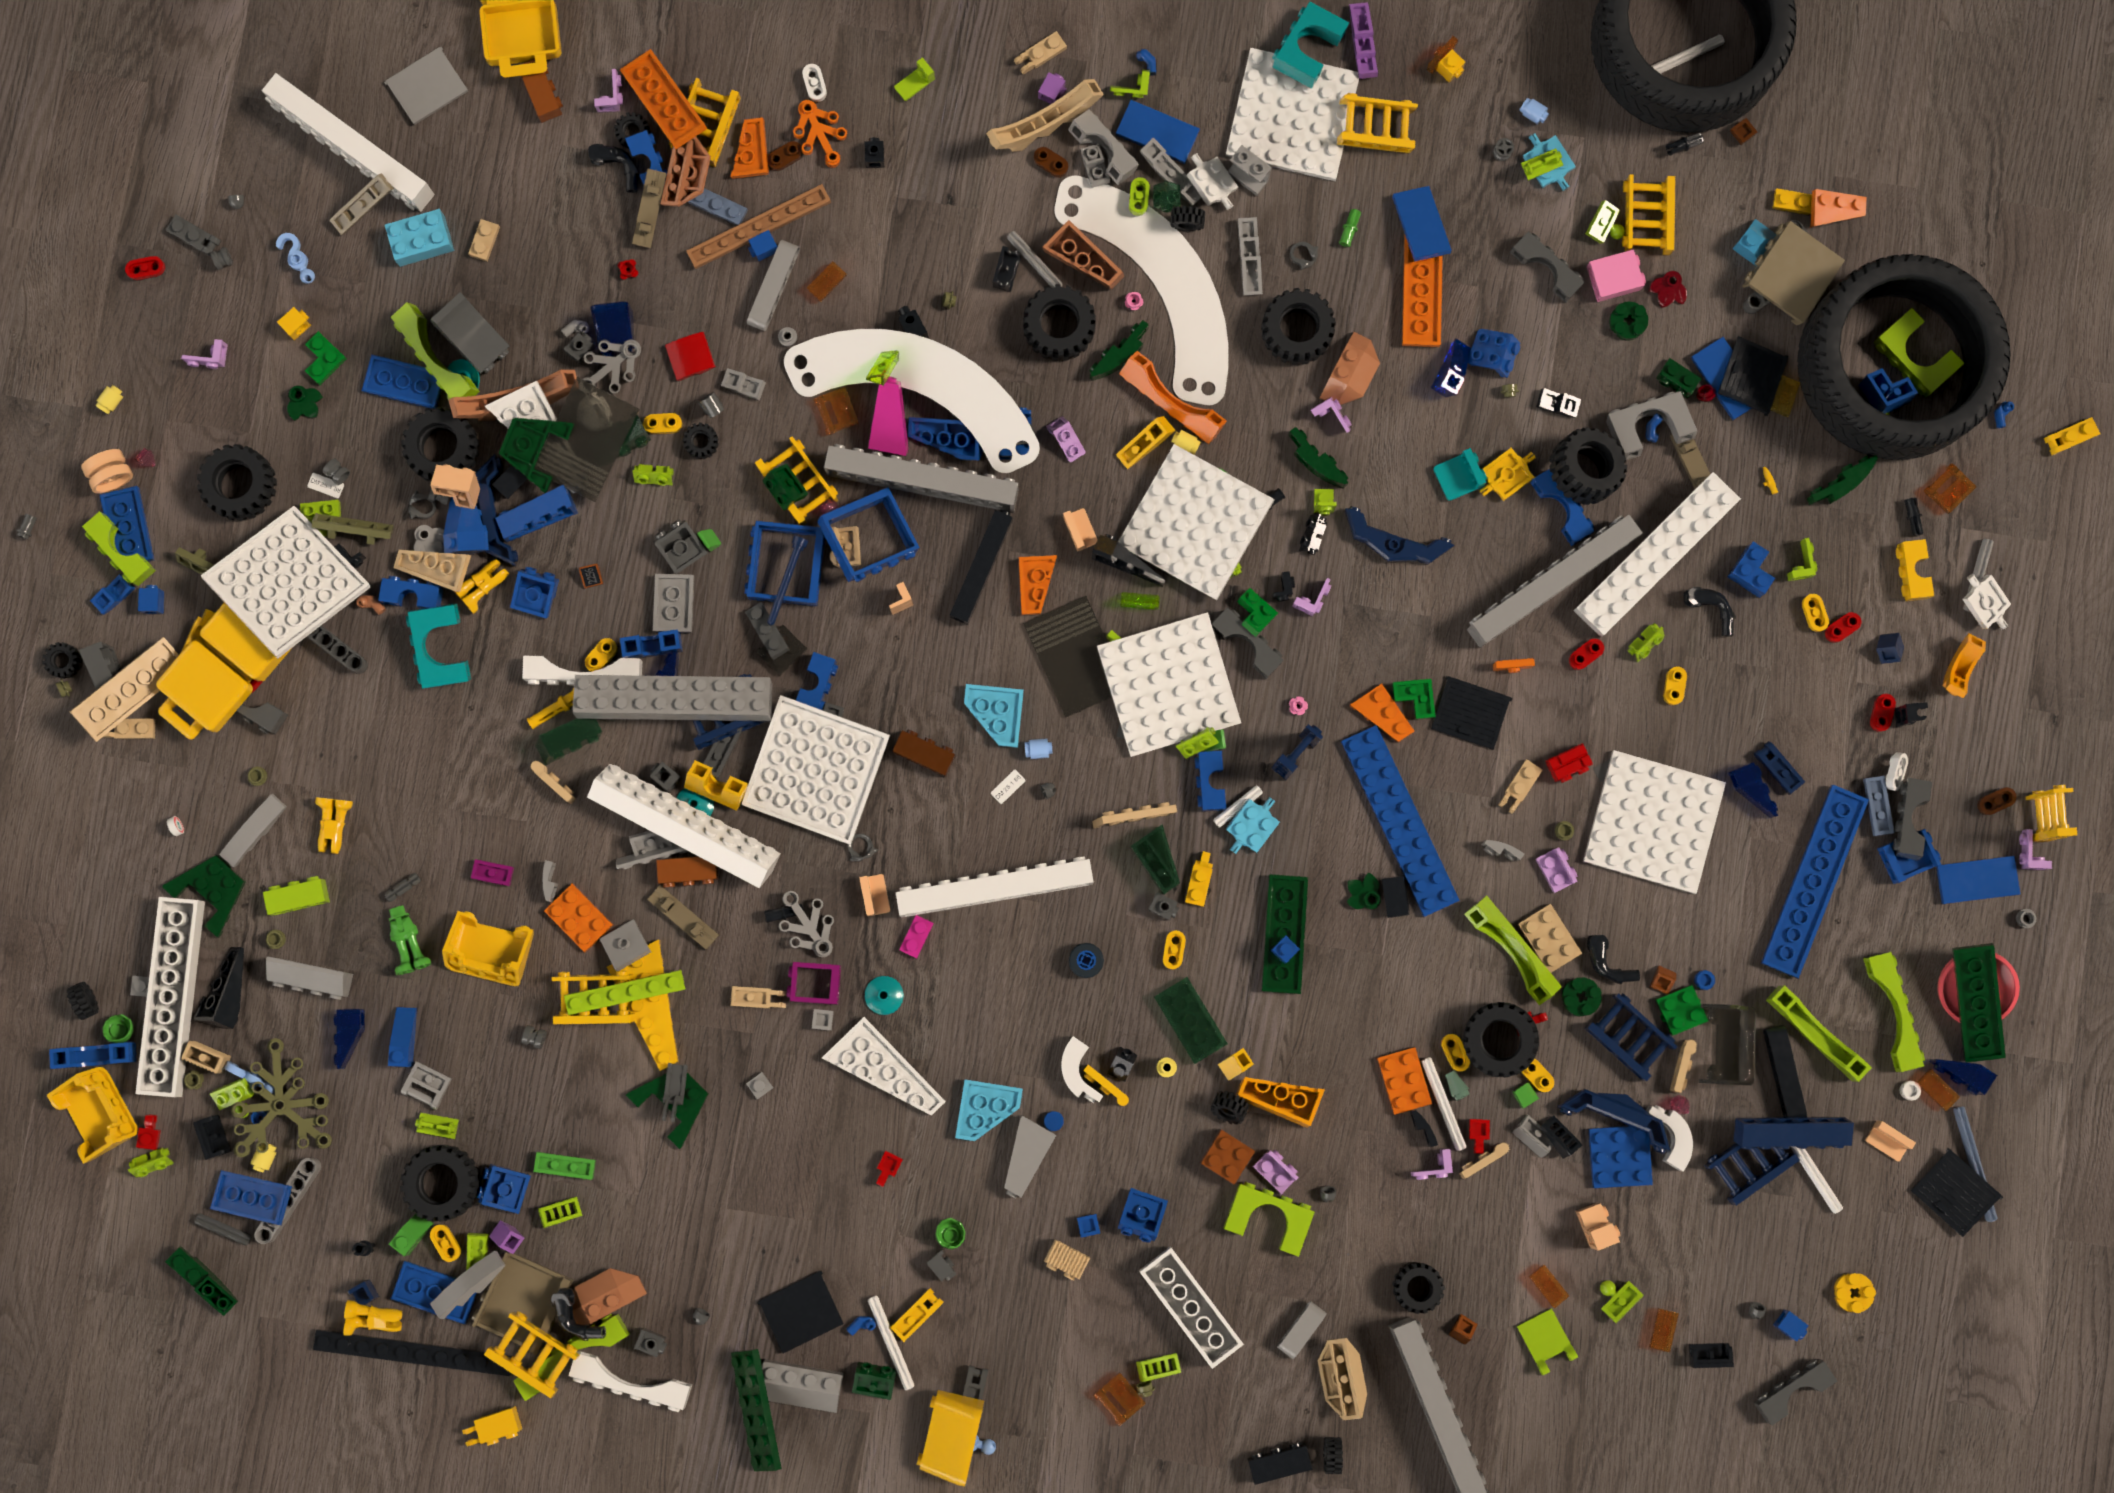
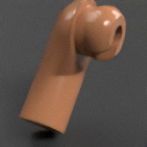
[356,595,386,615]

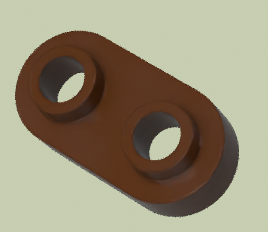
[767,141,803,171]
[1034,147,1068,178]
[1977,787,2017,815]

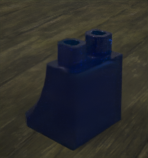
[590,302,635,359]

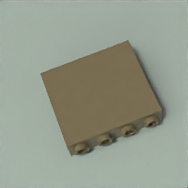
[1742,221,1845,325]
[472,1251,574,1355]

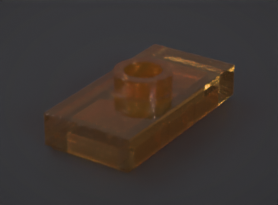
[1426,36,1458,74]
[807,261,847,302]
[1917,1069,1960,1111]
[1528,1264,1569,1309]
[1649,1308,1679,1352]

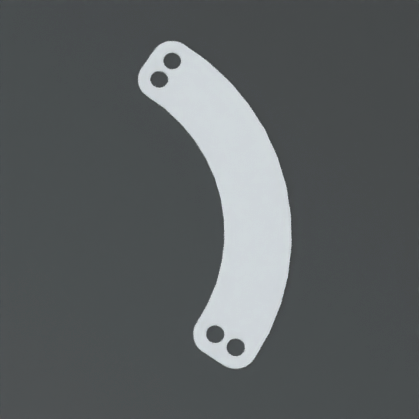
[1054,176,1228,406]
[784,329,1040,473]

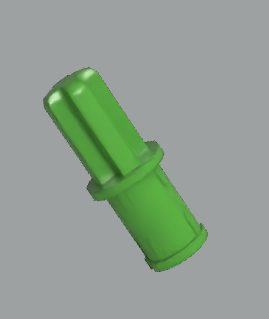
[1339,209,1361,247]

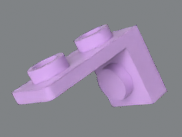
[594,69,623,112]
[182,339,228,369]
[1311,397,1352,433]
[1046,416,1086,462]
[1292,578,1331,616]
[2019,829,2052,870]
[1411,1148,1453,1180]

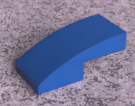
[90,574,135,615]

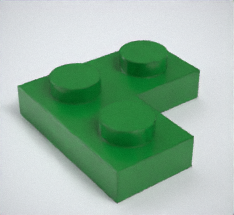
[305,331,347,385]
[1237,588,1278,637]
[1392,679,1436,720]

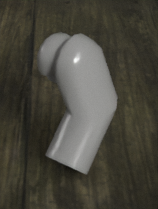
[561,320,589,338]

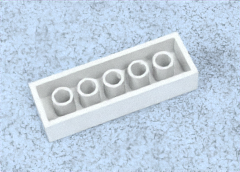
[1139,1247,1244,1369]

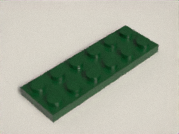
[1261,874,1308,994]
[1952,943,2006,1063]
[731,1349,782,1472]

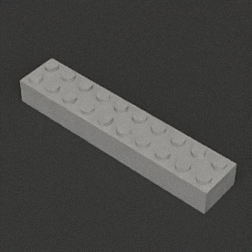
[824,444,1019,513]
[1467,515,1643,648]
[573,675,773,721]
[1388,1317,1490,1493]

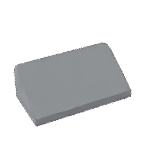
[1512,1114,1553,1158]

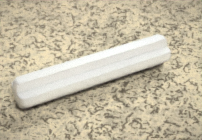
[1213,785,1263,827]

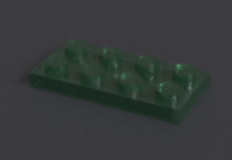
[1154,977,1228,1064]

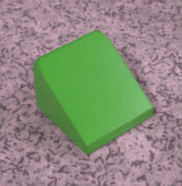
[697,529,721,552]
[1204,729,1226,752]
[1512,1082,1539,1109]

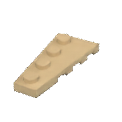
[393,550,471,592]
[1092,802,1177,829]

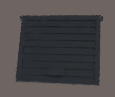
[1718,336,1788,416]
[1431,676,1512,750]
[1910,1148,2003,1237]
[757,1270,844,1354]

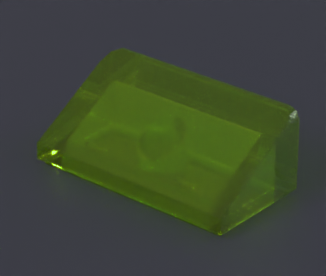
[866,350,899,386]
[1120,592,1160,610]

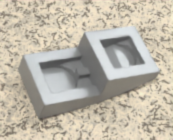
[721,368,766,400]
[542,860,558,902]

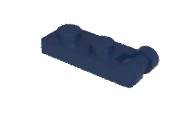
[1754,741,1805,795]

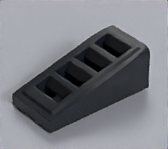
[1540,1115,1582,1159]

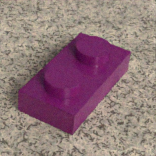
[471,859,514,886]

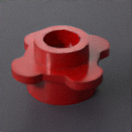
[618,259,639,280]

